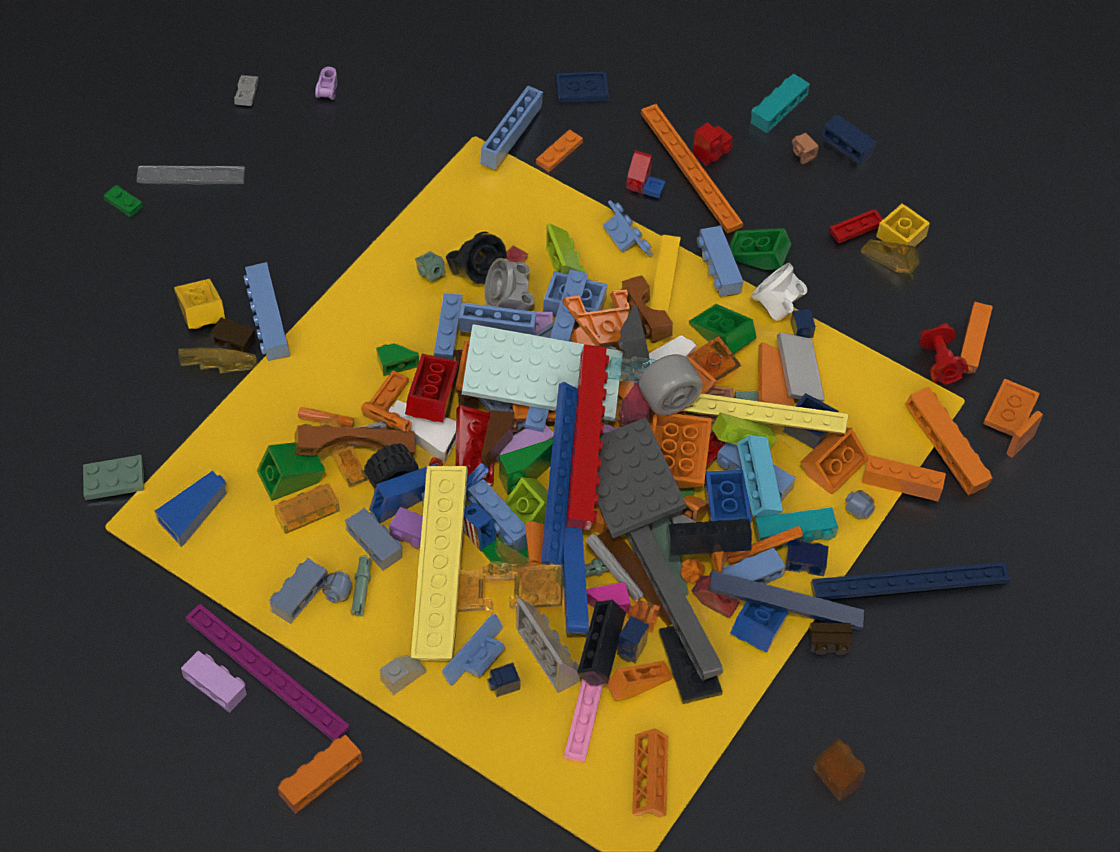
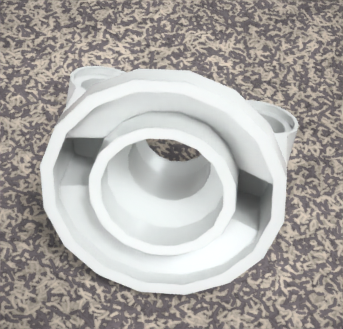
[751,263,807,321]

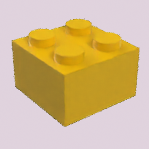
[876,204,930,256]

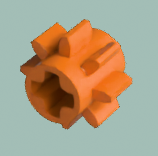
[680,558,705,583]

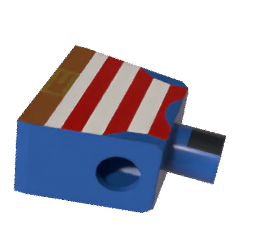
[463,503,497,552]

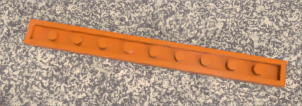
[641,104,743,234]

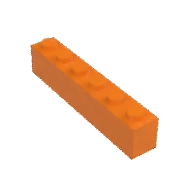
[905,387,993,496]

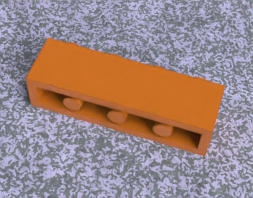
[862,455,946,501]
[278,735,363,814]

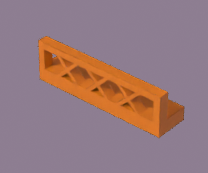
[632,728,668,817]

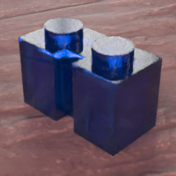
[785,540,829,576]

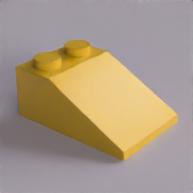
[174,279,225,329]

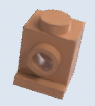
[792,133,818,164]

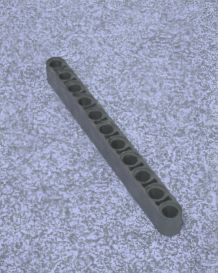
[625,524,723,681]

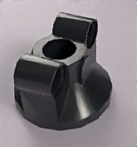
[446,231,507,284]

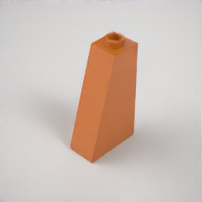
[960,302,993,374]

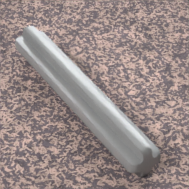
[586,534,644,601]

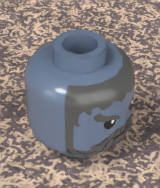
[845,490,875,519]
[322,571,352,603]

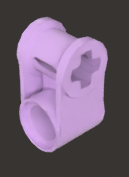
[315,67,337,100]

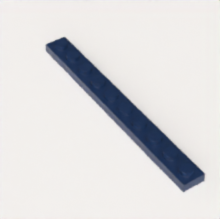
[811,562,1010,600]

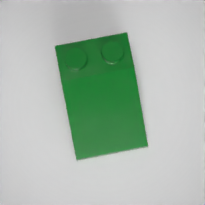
[729,228,791,270]
[689,304,757,356]
[499,438,553,495]

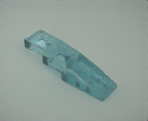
[605,356,656,381]

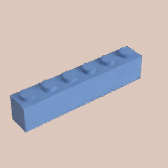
[480,86,543,170]
[243,262,290,361]

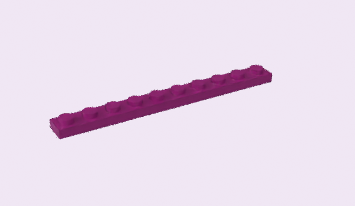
[185,604,350,741]

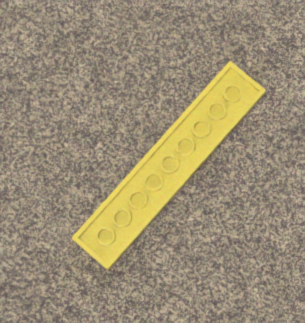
[411,466,468,661]

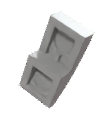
[234,75,258,106]

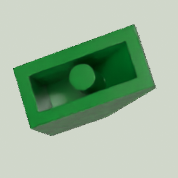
[376,343,419,376]

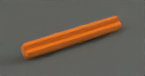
[727,526,803,564]

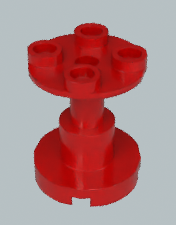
[919,323,969,384]

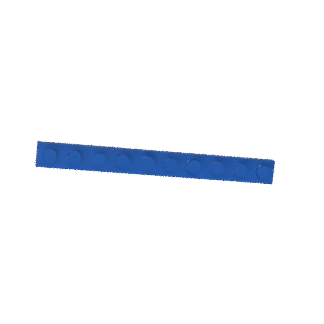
[541,382,578,569]

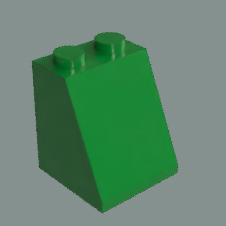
[257,442,325,501]

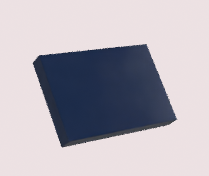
[555,71,609,103]

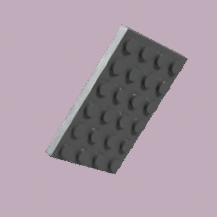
[595,417,687,538]

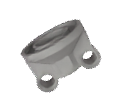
[484,258,535,311]

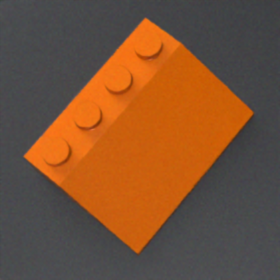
[652,412,712,489]

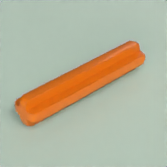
[298,407,354,428]

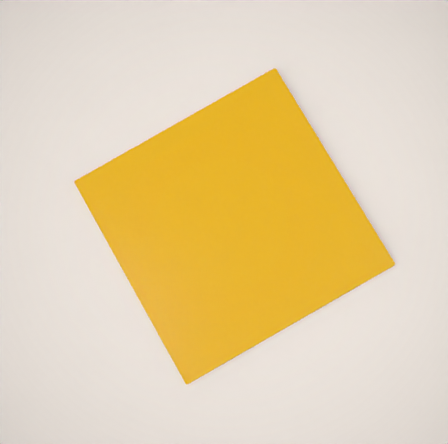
[105,137,965,852]

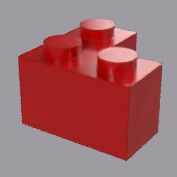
[692,122,733,166]

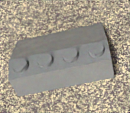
[516,598,580,693]

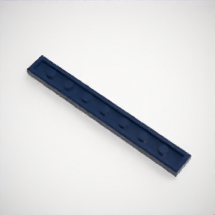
[708,571,864,631]

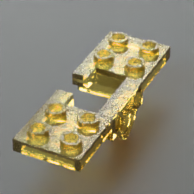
[457,561,563,612]

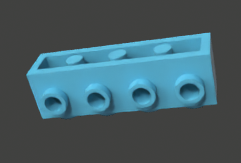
[737,435,783,517]

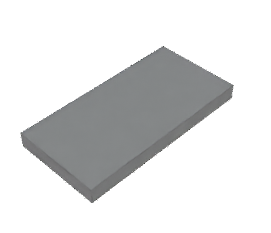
[777,332,824,402]

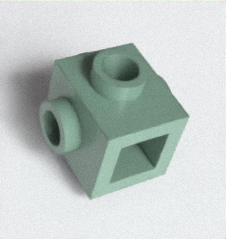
[415,251,445,281]

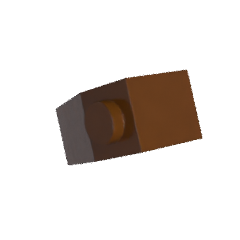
[481,410,518,467]

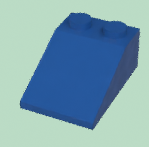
[704,470,752,523]
[730,602,789,652]

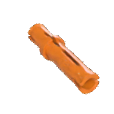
[361,401,412,432]

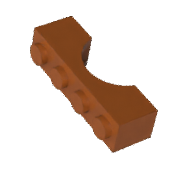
[621,275,673,342]

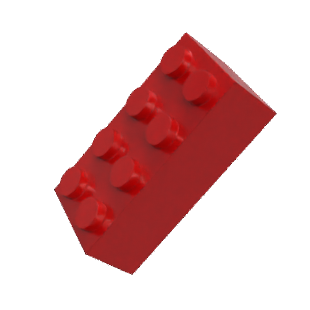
[405,354,459,423]

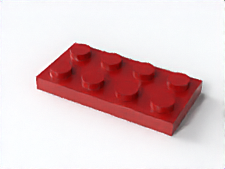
[455,405,494,486]

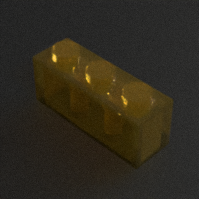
[274,483,340,534]

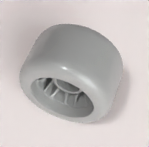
[639,354,703,415]

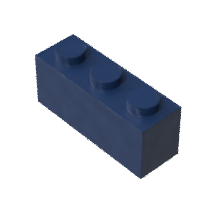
[821,114,877,164]

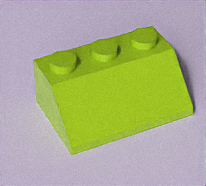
[546,224,585,275]

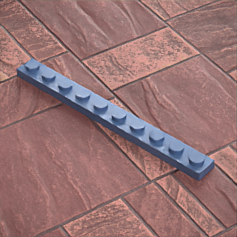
[524,269,588,432]

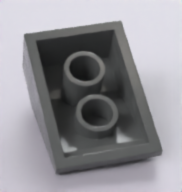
[618,305,651,372]

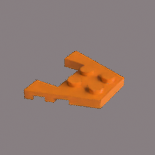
[562,289,629,347]

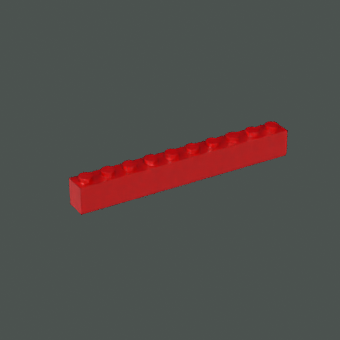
[566,344,609,530]

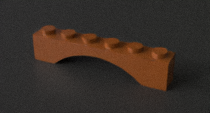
[295,424,415,456]

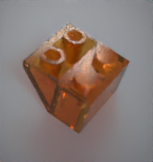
[813,738,866,801]

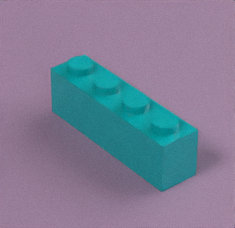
[751,74,810,133]
[753,507,838,545]

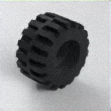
[364,444,419,489]

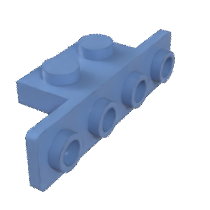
[603,200,653,257]
[442,614,505,685]

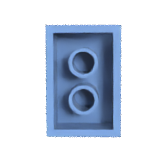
[543,271,607,316]

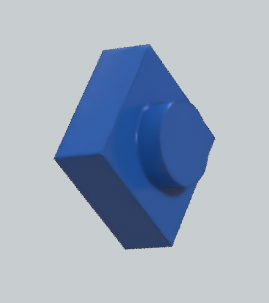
[643,176,665,198]

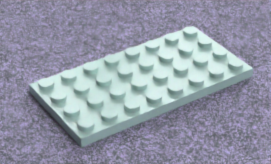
[461,324,623,421]

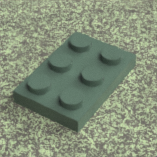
[83,455,144,500]

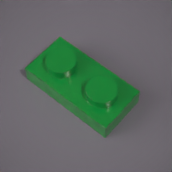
[103,185,143,217]

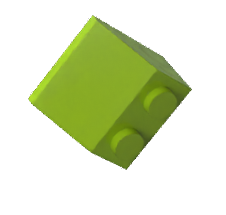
[505,477,548,524]

